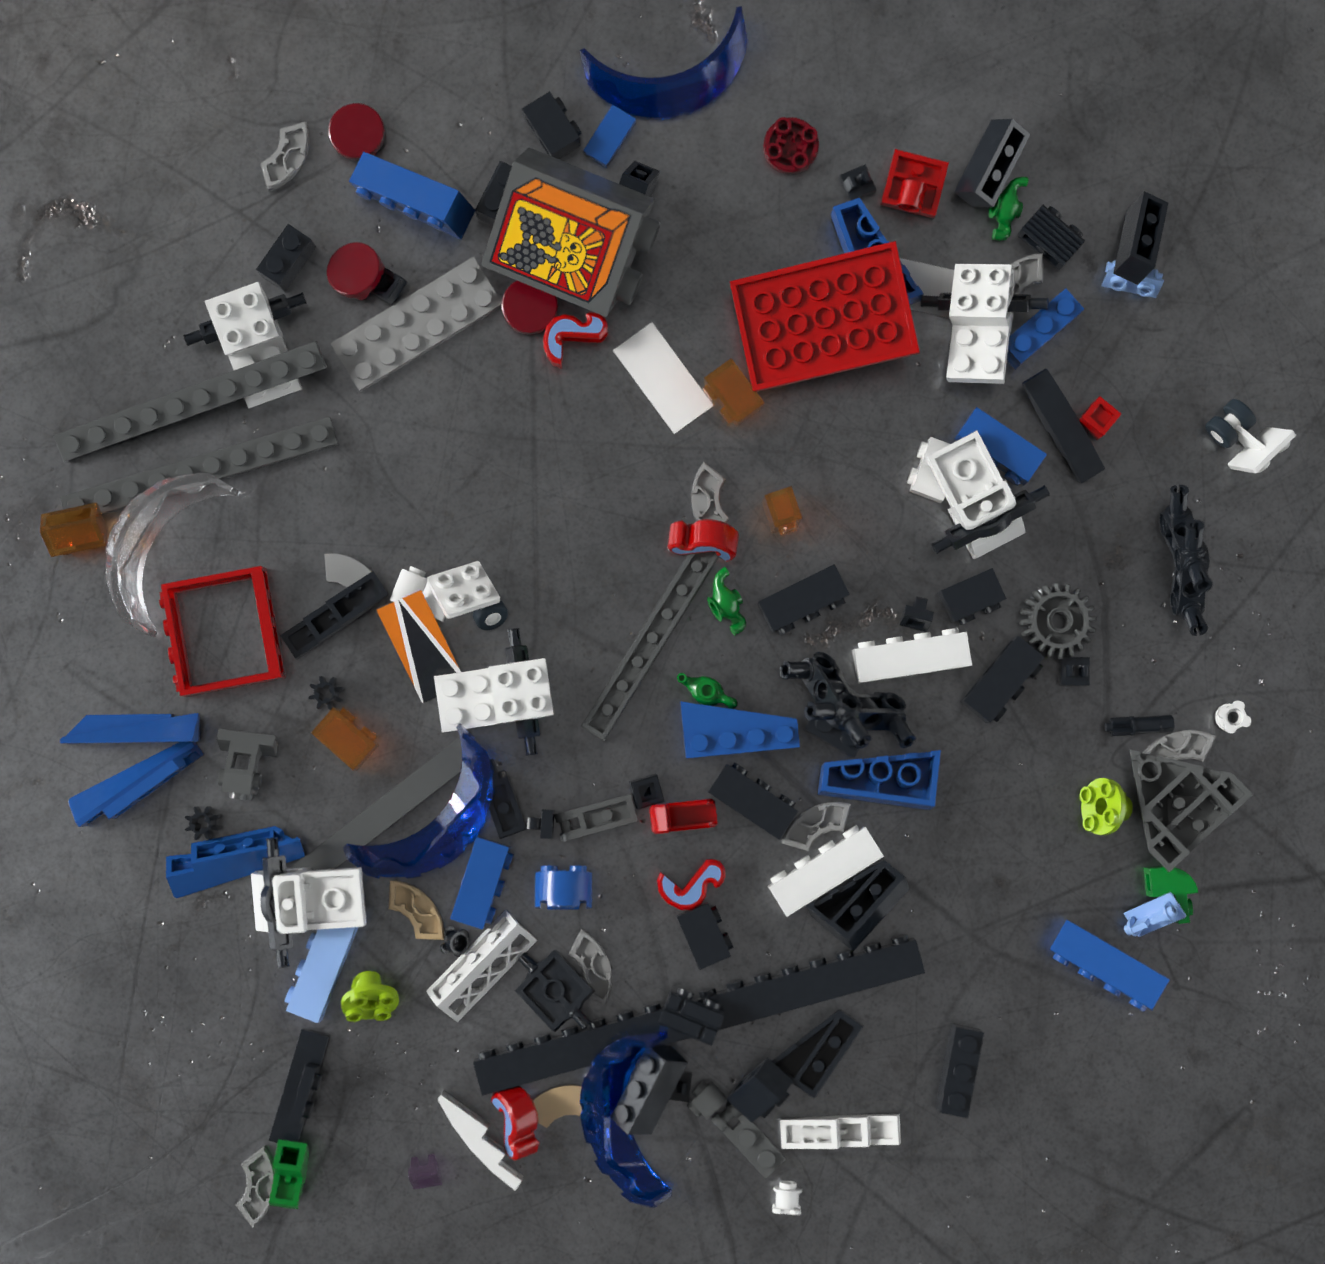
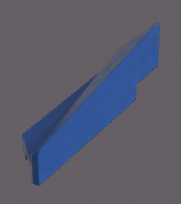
[60,713,200,744]
[68,742,204,827]
[166,826,305,898]

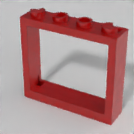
[159,566,286,697]

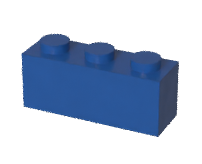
[1007,288,1084,370]
[954,407,1047,486]
[450,836,514,930]

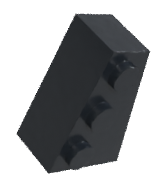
[806,860,910,952]
[772,1009,864,1099]

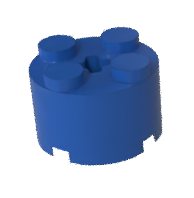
[535,865,592,910]

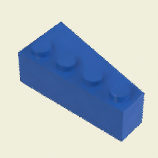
[349,152,475,240]
[831,198,924,304]
[680,702,800,759]
[818,750,941,810]
[1050,920,1170,1012]

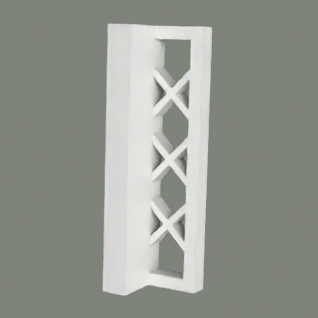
[426,910,537,1022]

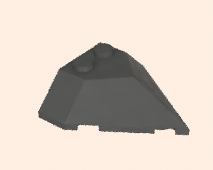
[1129,749,1253,872]

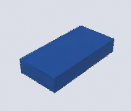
[583,104,636,168]

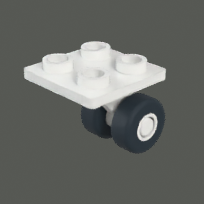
[1206,399,1296,473]
[427,561,508,630]

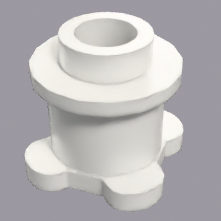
[1215,701,1251,733]
[772,1180,802,1215]

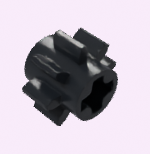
[308,676,344,710]
[185,806,221,840]

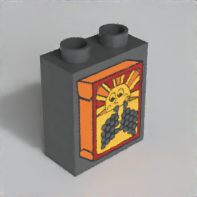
[481,147,661,317]

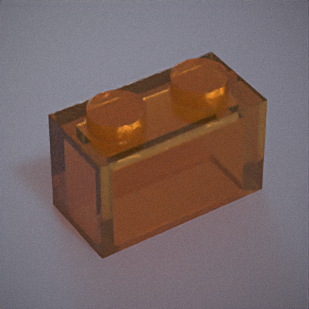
[703,358,765,427]
[762,486,802,536]
[40,502,107,557]
[311,707,379,771]

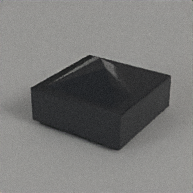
[371,268,407,305]
[629,774,665,810]

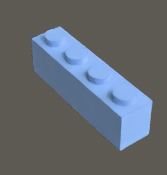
[285,927,359,1023]

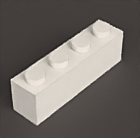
[852,628,972,684]
[768,825,884,917]

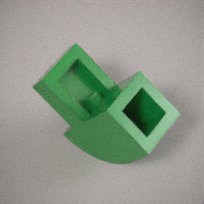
[1143,866,1198,924]
[268,1139,309,1209]

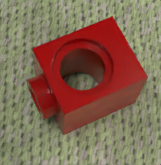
[1079,396,1121,440]

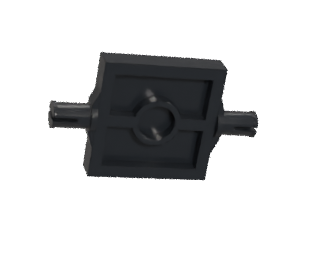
[515,950,595,1032]

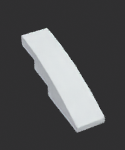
[438,1091,523,1190]
[780,1114,901,1149]

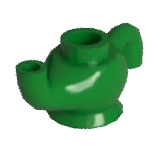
[989,177,1029,241]
[707,567,747,636]
[677,673,738,709]

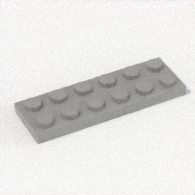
[330,257,502,392]

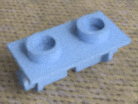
[1102,260,1164,298]
[1124,892,1186,937]

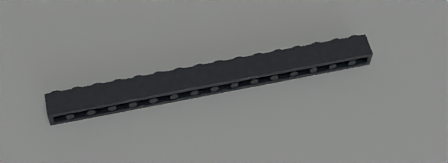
[473,934,925,1096]

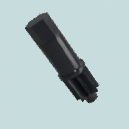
[1104,715,1175,736]

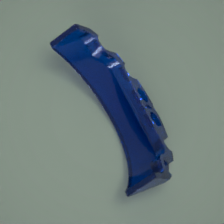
[580,6,748,120]
[343,723,493,879]
[580,1031,672,1208]

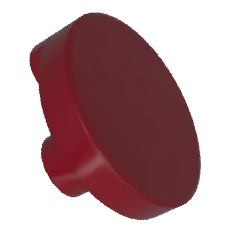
[328,103,385,160]
[763,117,819,174]
[327,242,385,300]
[502,281,558,335]

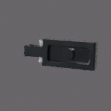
[480,759,527,839]

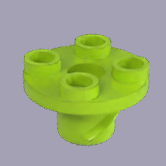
[1079,778,1133,835]
[341,971,399,1022]

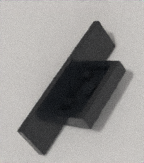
[269,1029,329,1143]

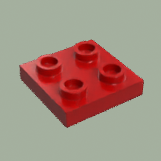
[880,149,949,218]

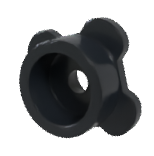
[440,926,469,957]

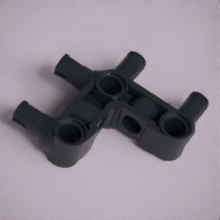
[1159,485,1213,636]
[780,652,916,749]

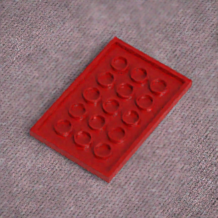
[729,241,920,392]

